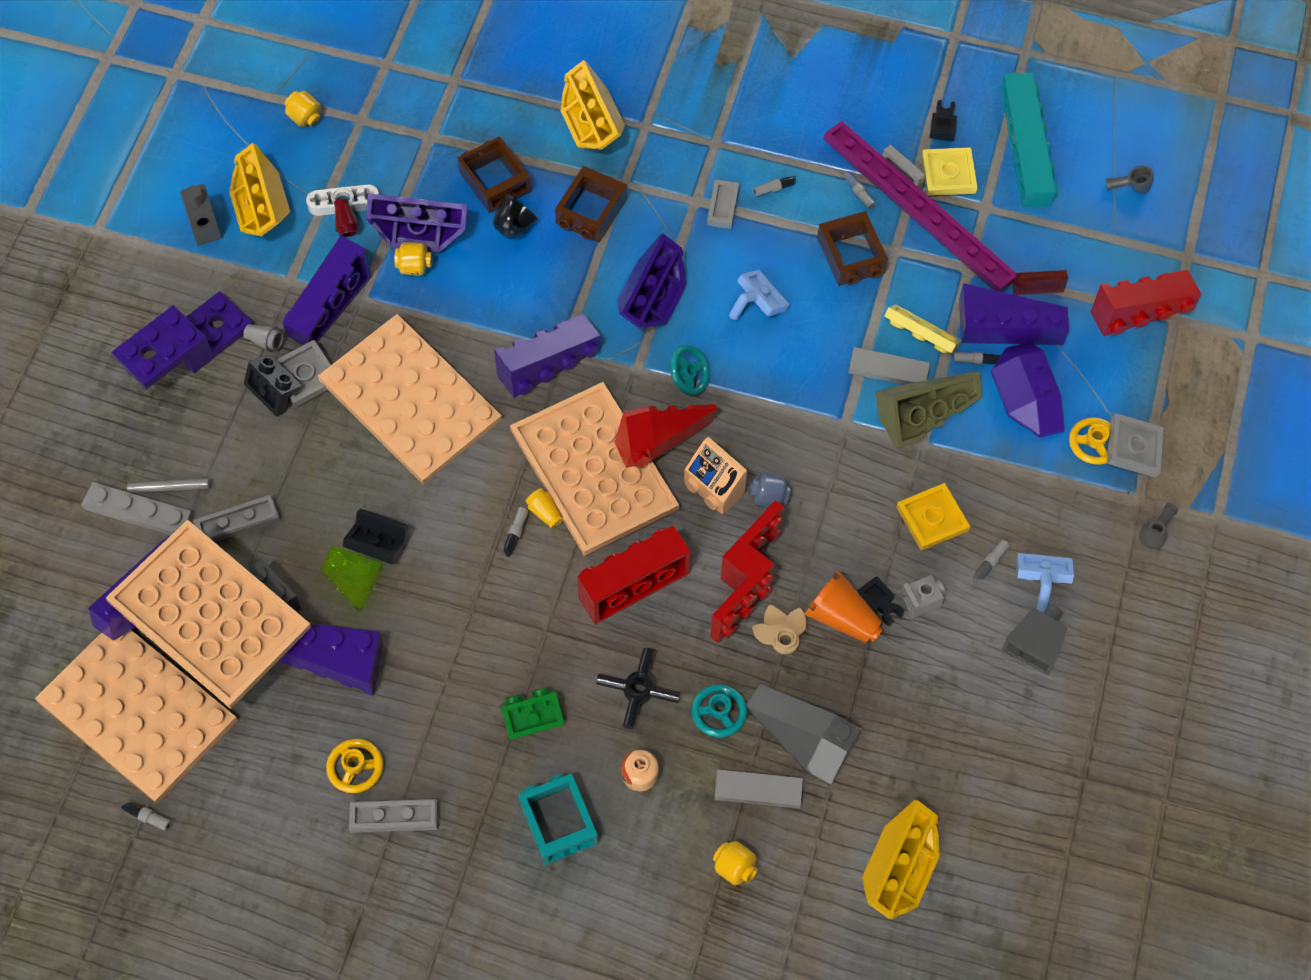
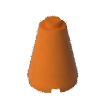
[804,570,883,643]

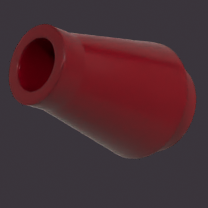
[334,198,360,238]

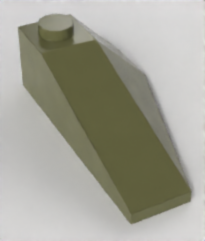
[875,371,982,448]

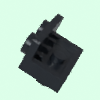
[343,508,408,565]

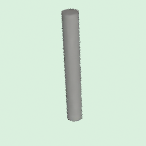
[127,478,210,494]

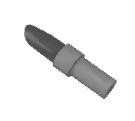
[973,540,1010,580]

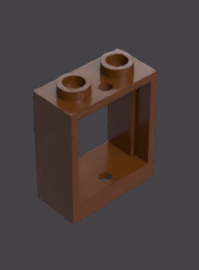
[457,136,532,213]
[555,166,627,243]
[817,211,888,286]

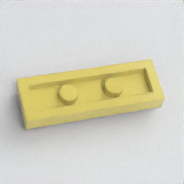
[884,304,962,354]

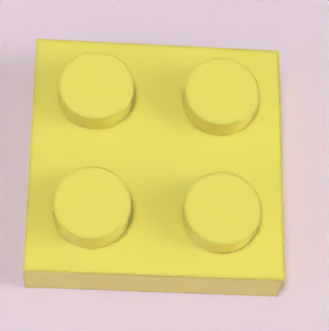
[921,148,977,196]

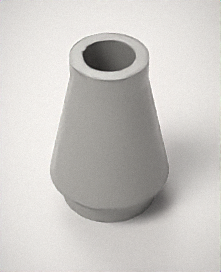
[244,324,284,352]

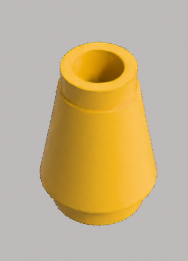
[525,488,563,529]

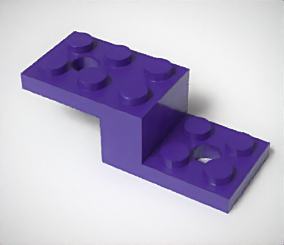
[111,291,253,390]

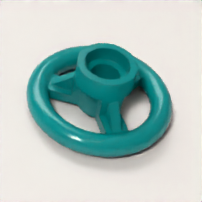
[670,344,709,396]
[691,684,747,738]

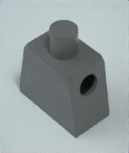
[180,184,222,246]
[1002,605,1067,676]

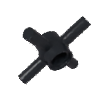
[596,648,681,730]

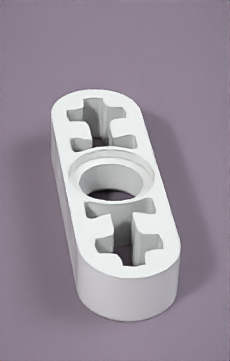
[306,185,379,216]

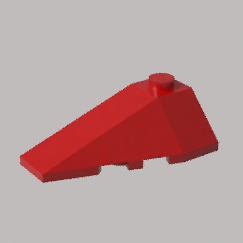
[614,404,717,468]

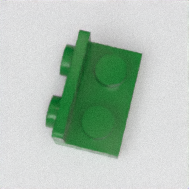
[500,687,565,740]

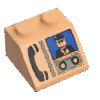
[684,437,747,515]

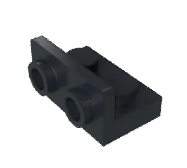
[243,354,301,417]

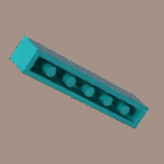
[1000,72,1058,208]

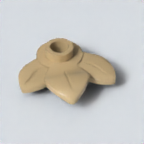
[752,605,806,654]

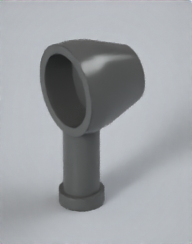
[1106,166,1154,194]
[1139,503,1178,549]

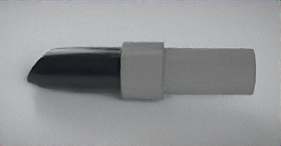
[753,176,796,196]
[953,352,1000,365]
[503,507,529,557]
[121,802,172,831]

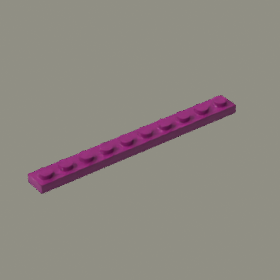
[823,121,1018,292]

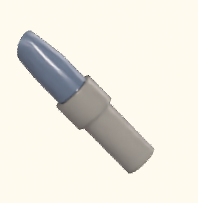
[845,171,876,210]

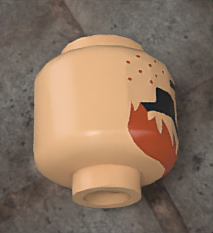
[621,749,659,792]

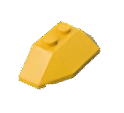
[560,60,625,150]
[230,143,290,237]
[862,800,940,919]

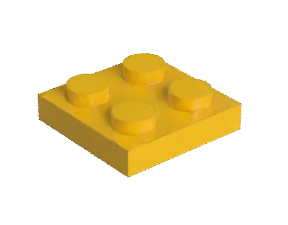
[896,483,970,551]

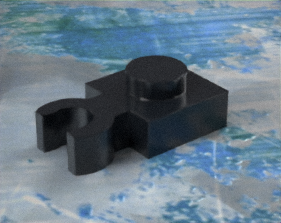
[929,100,957,141]
[857,576,904,627]

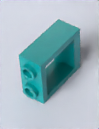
[518,773,598,866]

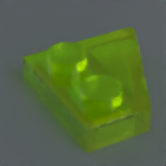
[320,546,383,612]

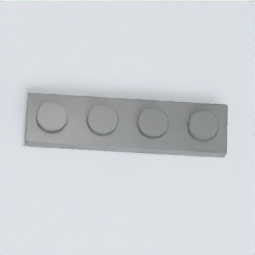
[81,482,193,535]

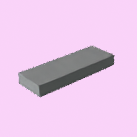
[848,347,930,385]
[193,495,280,542]
[714,769,803,809]
[349,799,438,833]

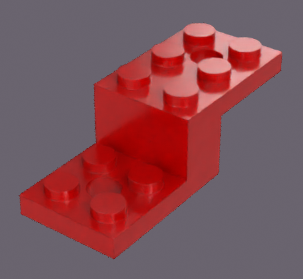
[710,500,784,644]

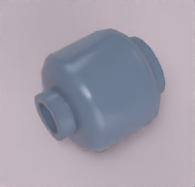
[749,472,790,509]

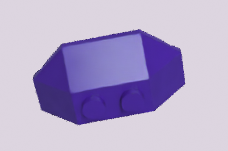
[366,193,468,253]
[617,233,686,329]
[991,342,1065,438]

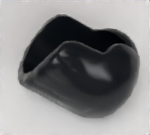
[493,193,537,239]

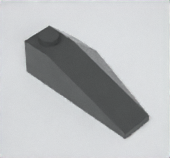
[747,684,861,786]

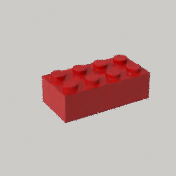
[577,525,690,625]

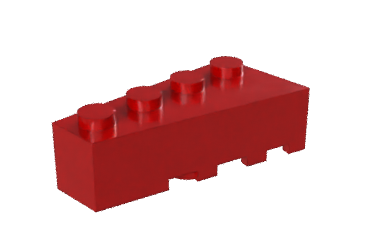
[1090,270,1201,337]

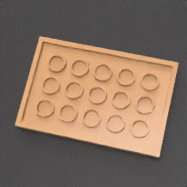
[318,314,502,485]
[510,382,679,556]
[106,520,311,709]
[35,630,238,804]

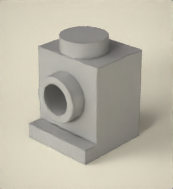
[900,575,946,619]

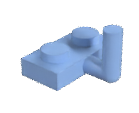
[729,270,790,320]
[1016,553,1074,612]

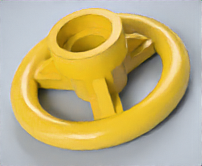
[1069,417,1110,465]
[326,739,383,794]

